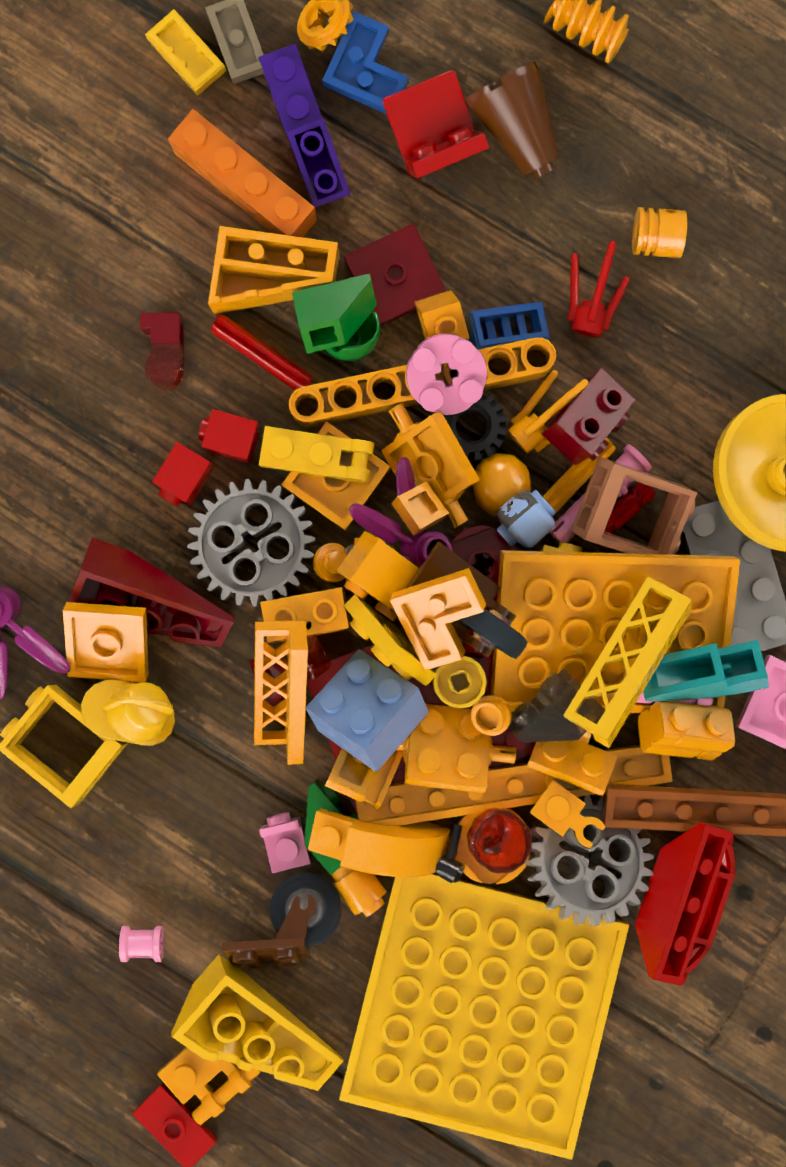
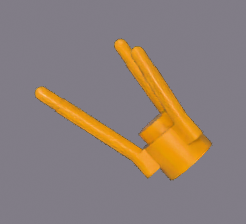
[507,370,589,454]

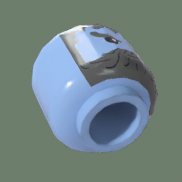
[497,490,556,548]

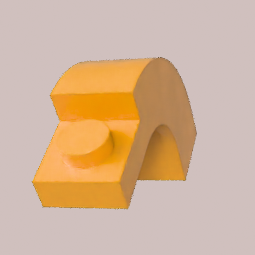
[308,808,452,877]

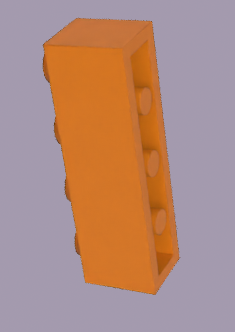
[168,109,317,238]

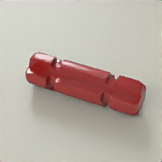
[604,482,656,534]

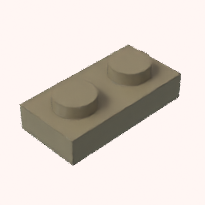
[205,0,264,85]

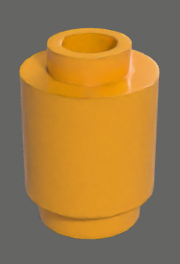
[332,866,387,917]

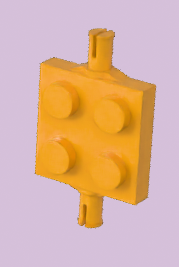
[381,403,480,528]
[397,704,516,793]

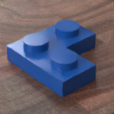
[322,11,409,114]

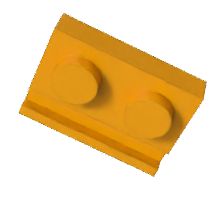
[325,748,403,810]

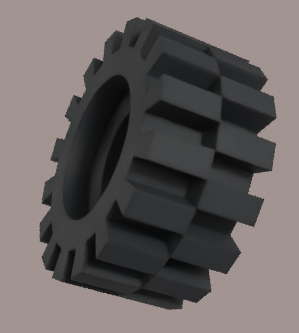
[443,394,507,464]

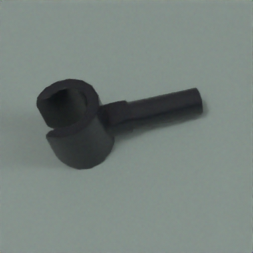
[436,824,465,883]

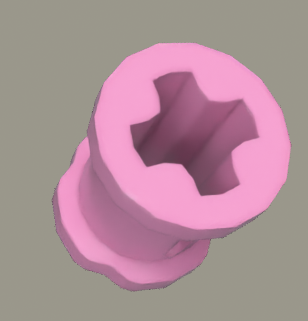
[119,926,164,962]

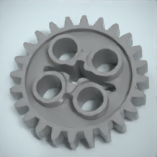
[187,479,316,607]
[525,795,654,926]

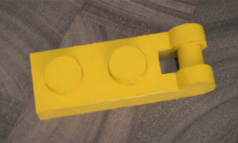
[259,426,375,483]

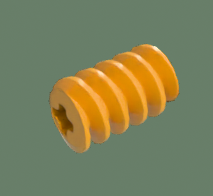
[543,0,630,64]

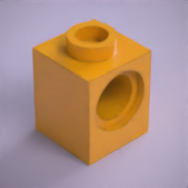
[414,290,469,339]

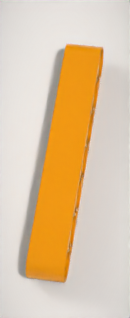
[289,338,556,427]

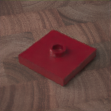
[344,223,447,327]

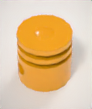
[632,207,687,258]

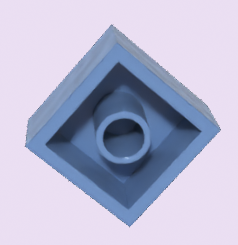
[305,649,429,772]

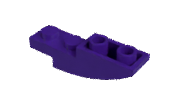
[259,44,350,208]

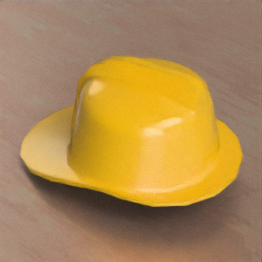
[81,680,175,746]

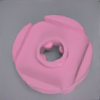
[406,333,487,415]

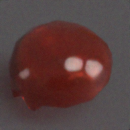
[467,807,532,874]

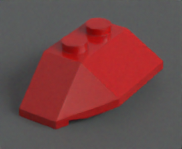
[635,822,736,986]

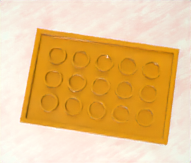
[490,550,740,713]

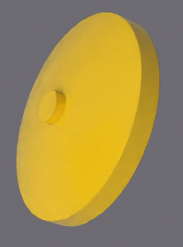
[713,394,786,552]

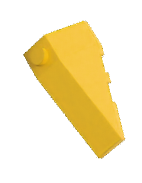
[171,954,344,1091]

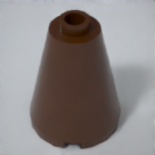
[466,61,559,179]

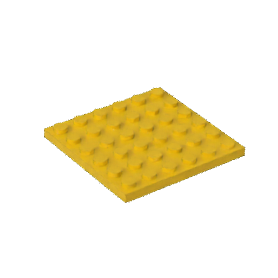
[339,873,629,1160]

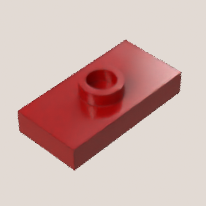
[132,1082,217,1167]

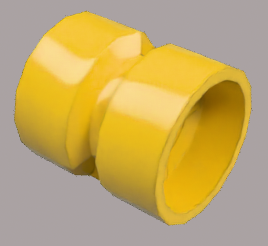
[432,656,487,709]

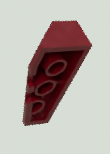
[61,537,235,647]

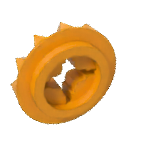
[297,0,354,52]

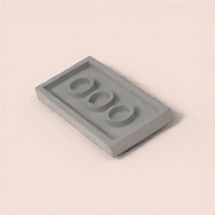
[681,500,786,651]

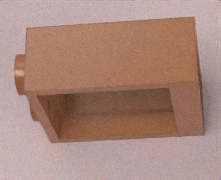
[571,456,698,555]

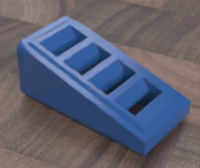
[464,301,550,350]

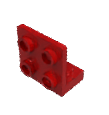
[382,70,489,178]

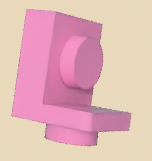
[259,812,311,873]

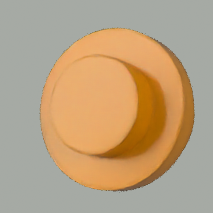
[313,543,346,582]
[471,695,512,736]

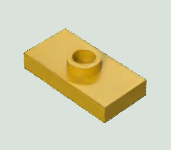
[145,9,226,96]

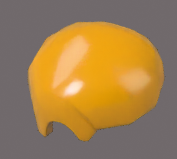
[473,453,531,516]

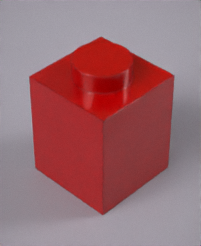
[198,409,261,464]
[152,442,215,507]

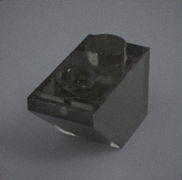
[509,668,605,742]

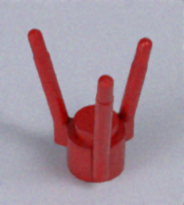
[567,241,630,338]

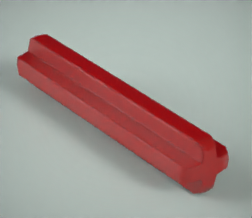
[211,314,314,390]

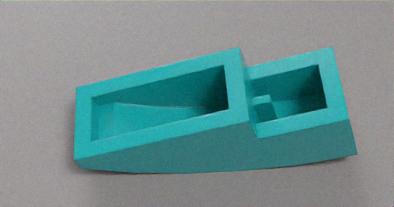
[643,640,769,701]

